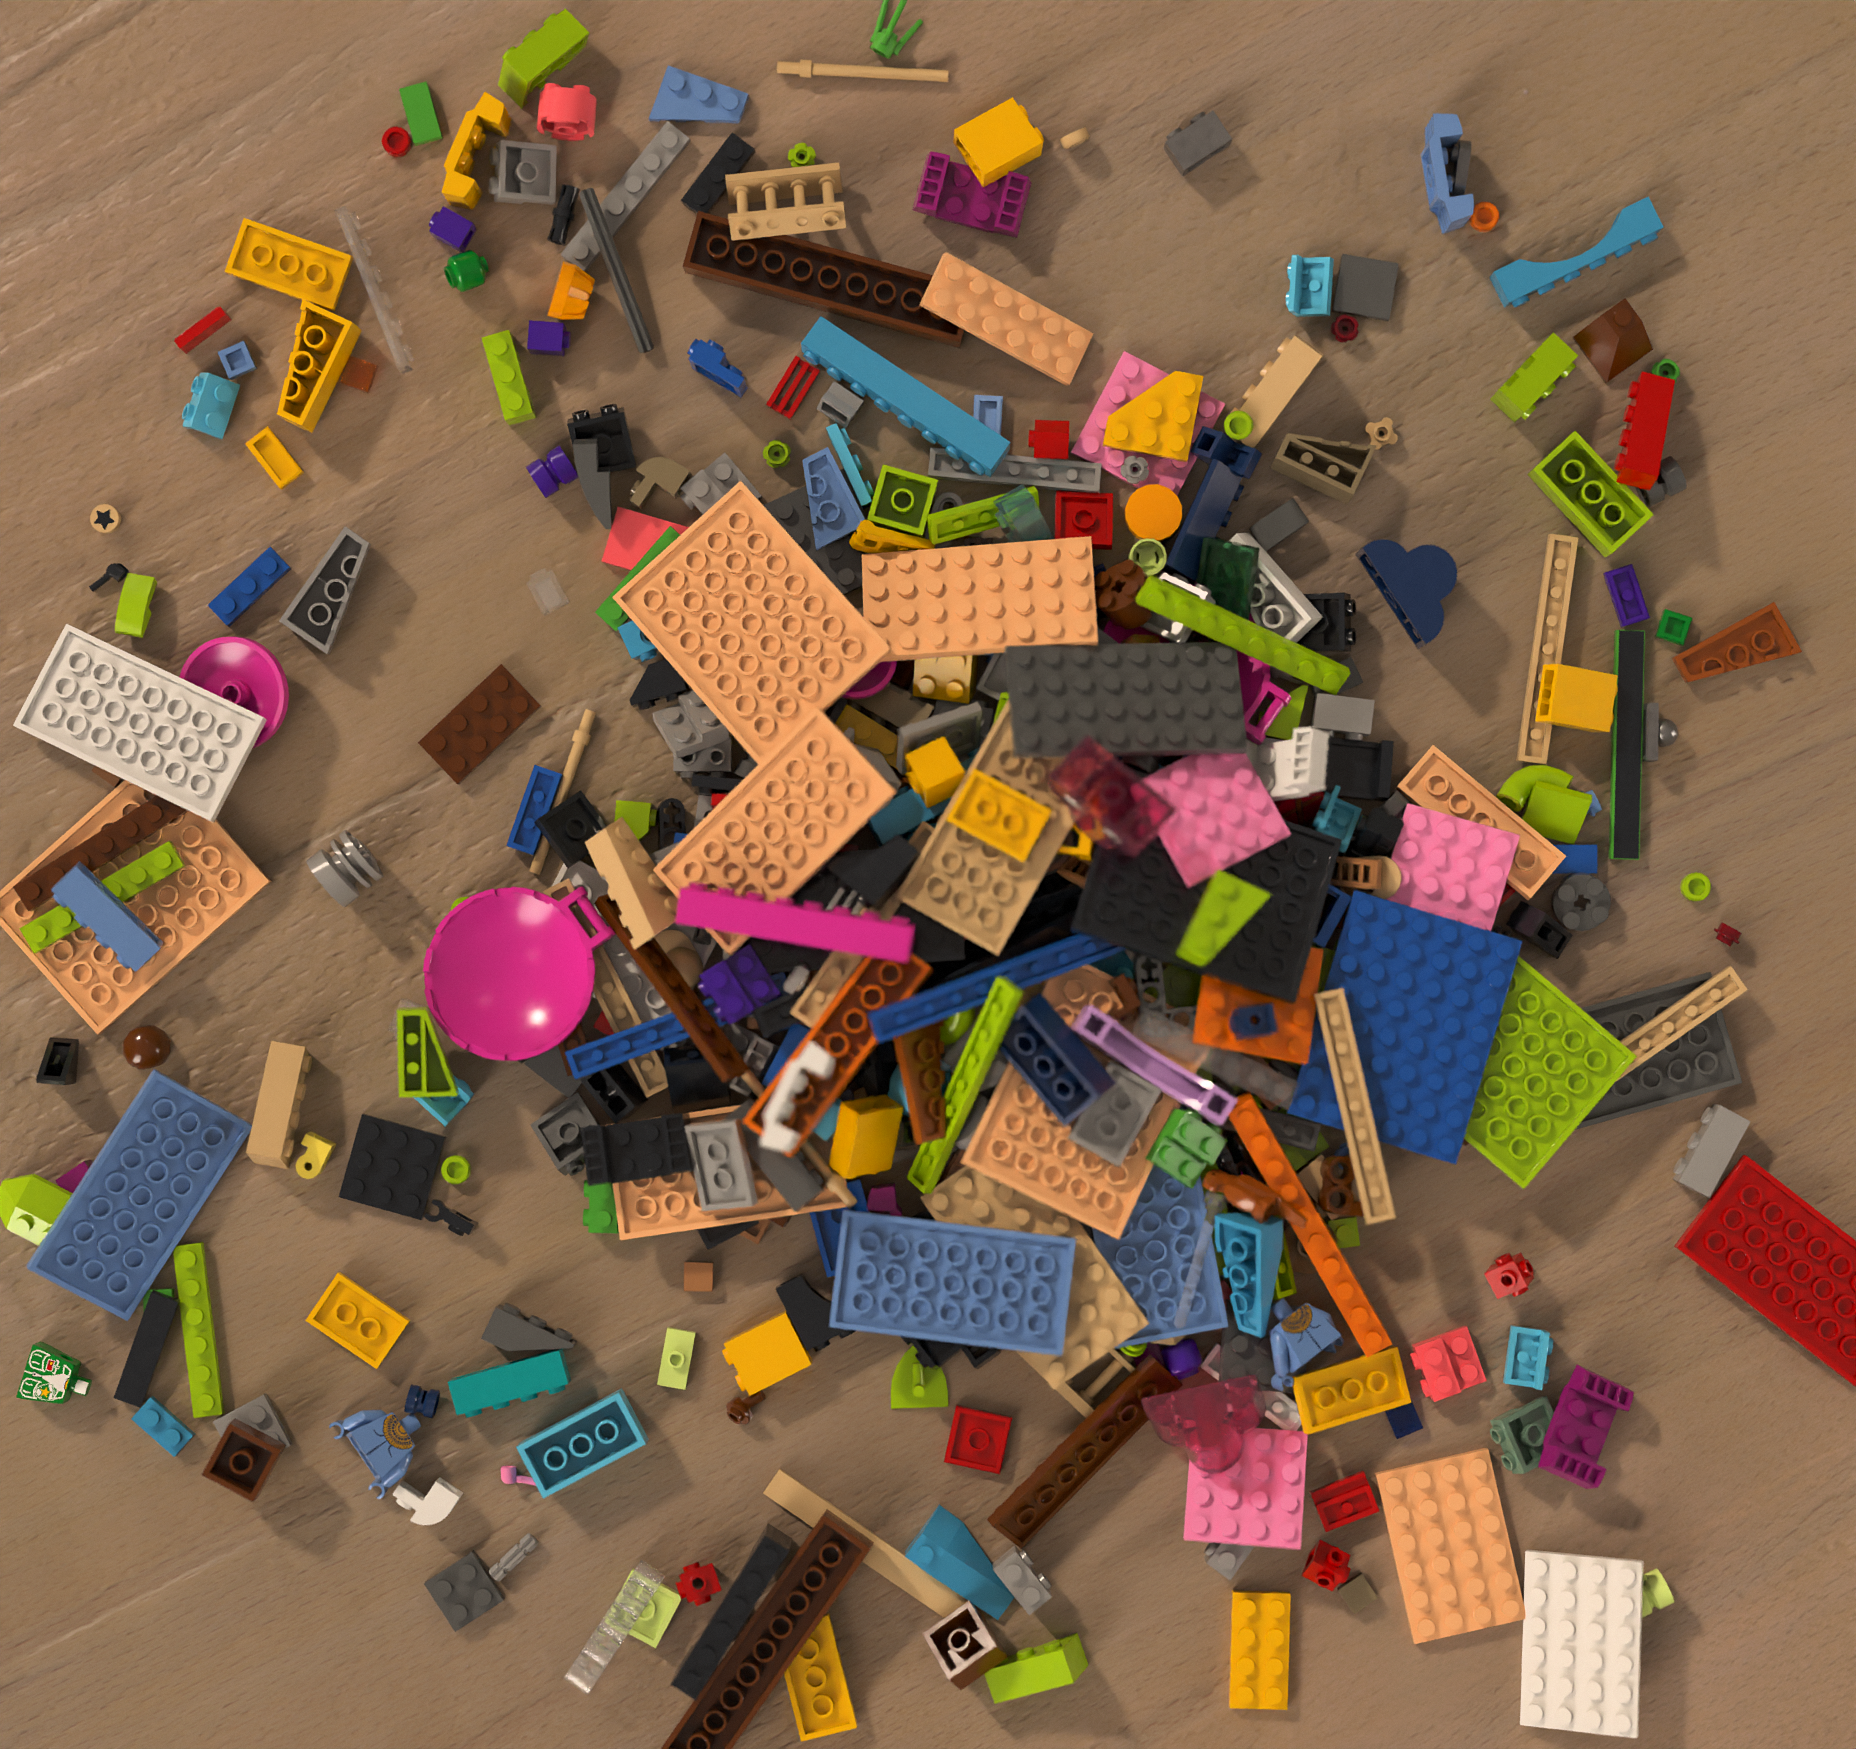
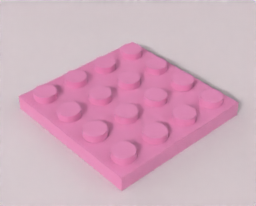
[1071,351,1225,495]
[1132,753,1291,888]
[1386,803,1520,931]
[1184,1424,1308,1550]

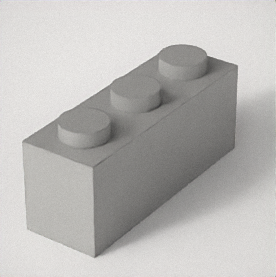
[1673,1104,1751,1198]

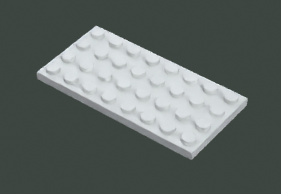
[13,624,267,823]

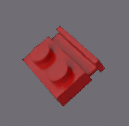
[1309,1471,1379,1532]

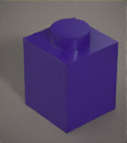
[429,206,477,253]
[527,320,571,356]

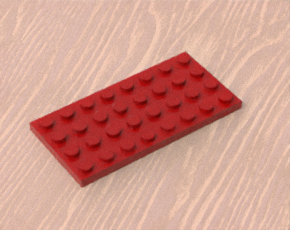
[1674,1155,1856,1387]

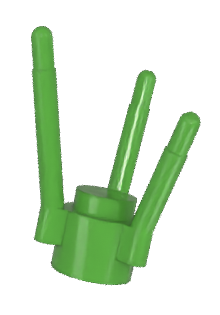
[870,0,923,59]

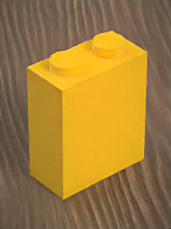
[953,97,1044,187]
[1535,664,1618,732]
[829,1095,904,1179]
[722,1311,813,1396]

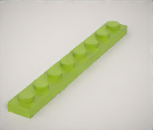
[1136,575,1351,695]
[907,976,1023,1194]

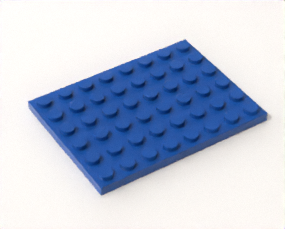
[1287,890,1522,1164]

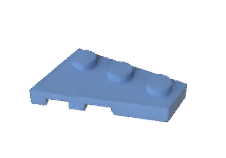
[649,65,749,123]
[802,447,865,551]

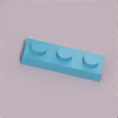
[826,423,874,509]

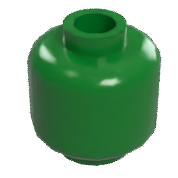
[444,250,489,292]

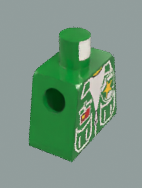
[16,1341,92,1404]

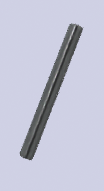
[579,188,654,353]

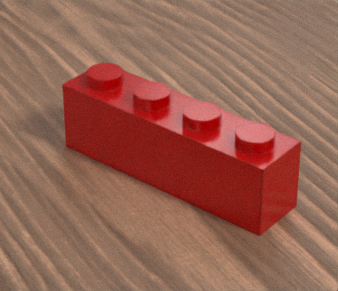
[1614,371,1675,491]

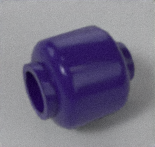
[1161,1338,1203,1380]

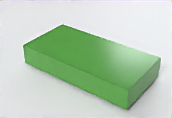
[399,81,443,146]

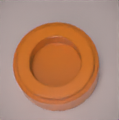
[1469,202,1499,232]

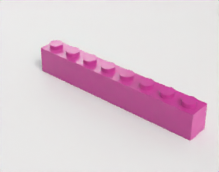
[675,882,916,963]

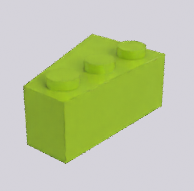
[985,1633,1088,1704]

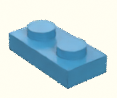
[132,1396,195,1457]

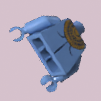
[1269,1298,1344,1391]
[329,1410,421,1499]

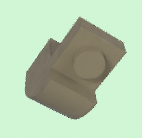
[629,457,692,510]

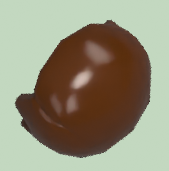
[123,1025,170,1070]

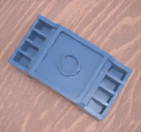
[1421,113,1474,234]

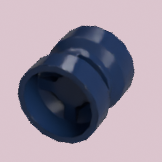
[404,1384,440,1419]

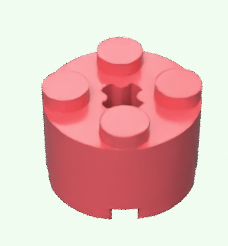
[537,83,597,141]

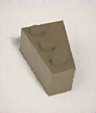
[1270,433,1377,505]

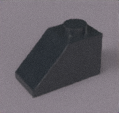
[1506,901,1573,959]

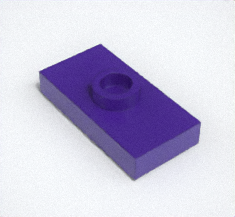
[1603,564,1650,628]

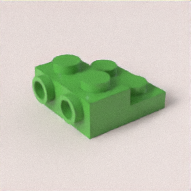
[1146,1108,1227,1189]
[583,1180,619,1233]

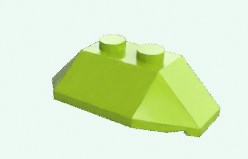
[0,1174,73,1246]

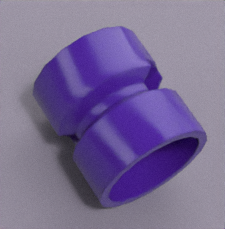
[526,445,579,498]

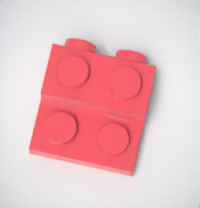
[1410,1326,1487,1402]

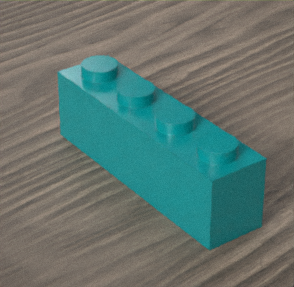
[448,1349,571,1418]

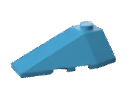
[1215,1212,1283,1338]
[905,1504,1015,1620]

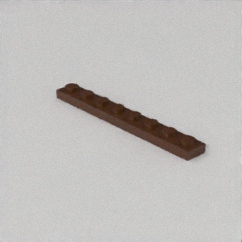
[13,796,188,911]
[594,894,749,1083]

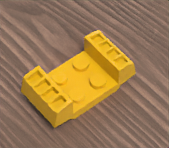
[442,92,511,210]

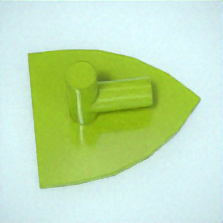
[891,1345,948,1409]

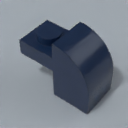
[1190,426,1262,479]

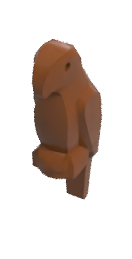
[1202,1169,1308,1228]

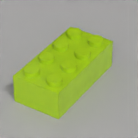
[1527,431,1654,558]

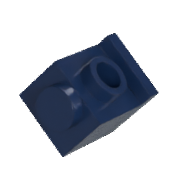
[1229,1003,1278,1041]

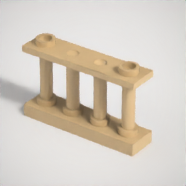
[725,163,846,241]
[1015,1348,1135,1418]

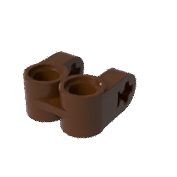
[1318,1156,1364,1217]

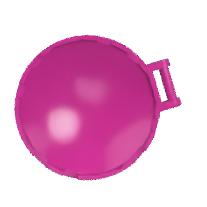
[423,886,616,1061]

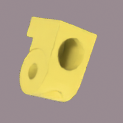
[296,1131,336,1179]

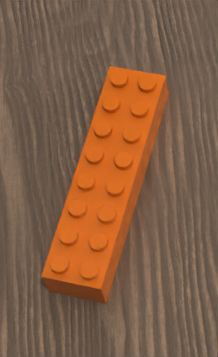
[742,953,934,1158]

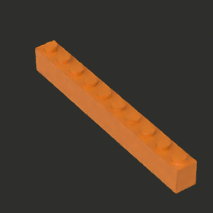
[1228,1090,1392,1358]

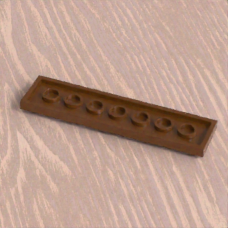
[987,1354,1183,1549]

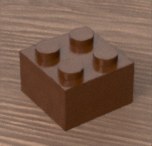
[202,1418,286,1502]
[923,1601,1008,1690]

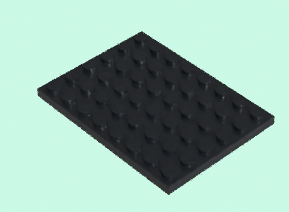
[1070,766,1342,1005]

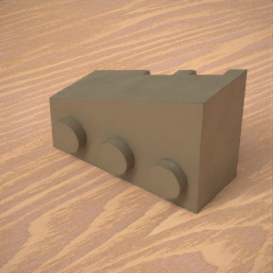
[845,682,934,736]

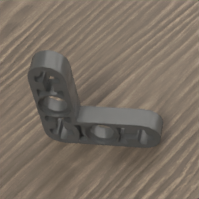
[1133,954,1198,1037]

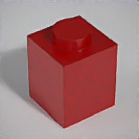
[1028,420,1069,459]

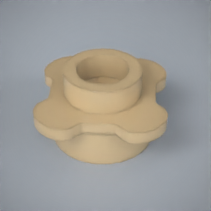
[1365,417,1398,450]

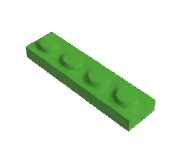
[595,526,680,632]

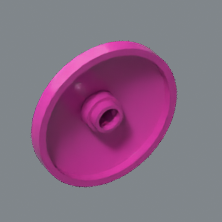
[179,636,289,749]

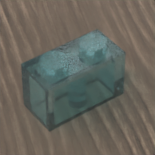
[993,484,1054,543]

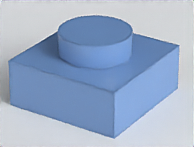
[218,341,257,380]

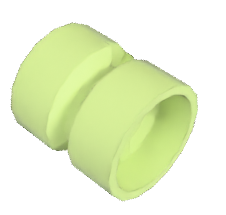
[1128,538,1167,577]
[1642,1568,1674,1618]

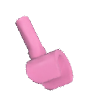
[501,1466,536,1486]

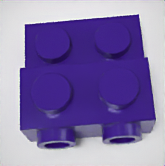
[698,944,781,1025]

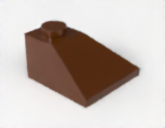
[1572,298,1653,383]

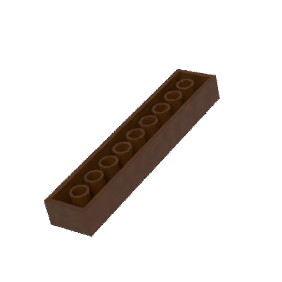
[683,211,965,348]
[661,1509,874,1749]

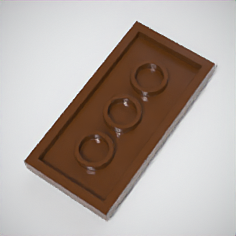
[418,664,541,785]

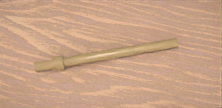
[777,60,948,82]
[529,709,596,875]
[741,1069,858,1208]

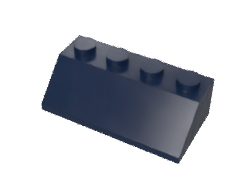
[1162,458,1244,584]
[998,993,1116,1127]

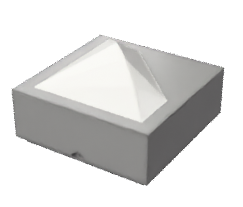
[783,960,810,995]

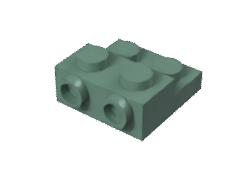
[1490,1396,1554,1474]

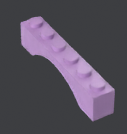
[1071,1005,1237,1125]

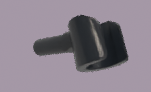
[89,563,129,592]

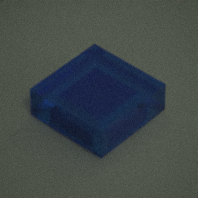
[1384,1401,1423,1439]

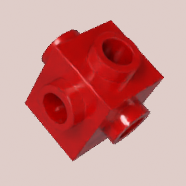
[1484,1252,1534,1299]
[1301,1539,1351,1591]
[675,1562,722,1606]

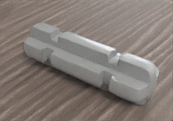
[489,1533,538,1582]

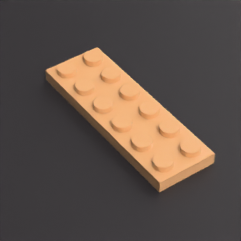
[919,252,1094,385]
[1395,745,1566,900]

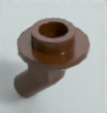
[726,1390,766,1425]

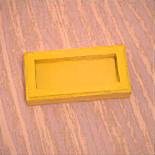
[245,426,304,490]

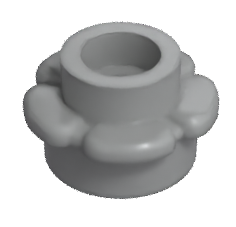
[1121,456,1149,484]

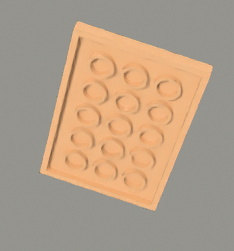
[1375,1448,1526,1644]

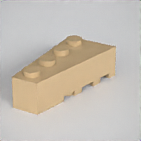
[585,817,679,950]

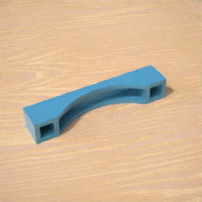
[1489,196,1663,308]

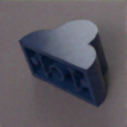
[1355,539,1457,649]

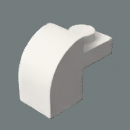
[392,1477,463,1525]

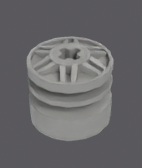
[306,830,384,907]

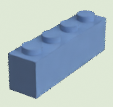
[51,861,163,972]

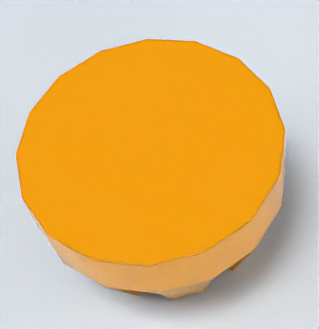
[547,261,595,320]
[1125,484,1182,542]

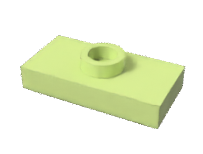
[657,1327,696,1390]

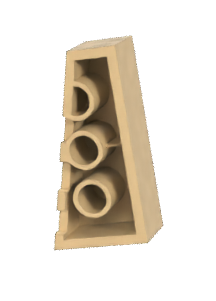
[1231,335,1324,448]
[246,1041,312,1169]

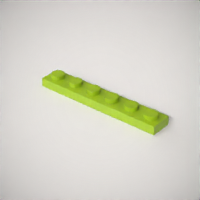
[20,841,186,953]
[173,1242,225,1418]

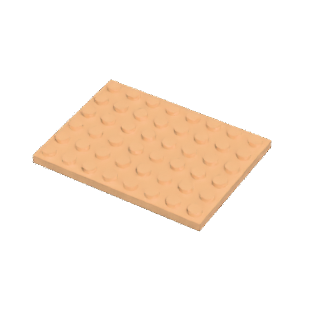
[612,481,892,764]
[0,780,272,1035]
[960,964,1208,1239]

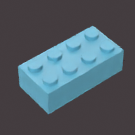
[516,1388,649,1499]

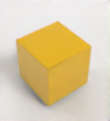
[905,736,965,809]

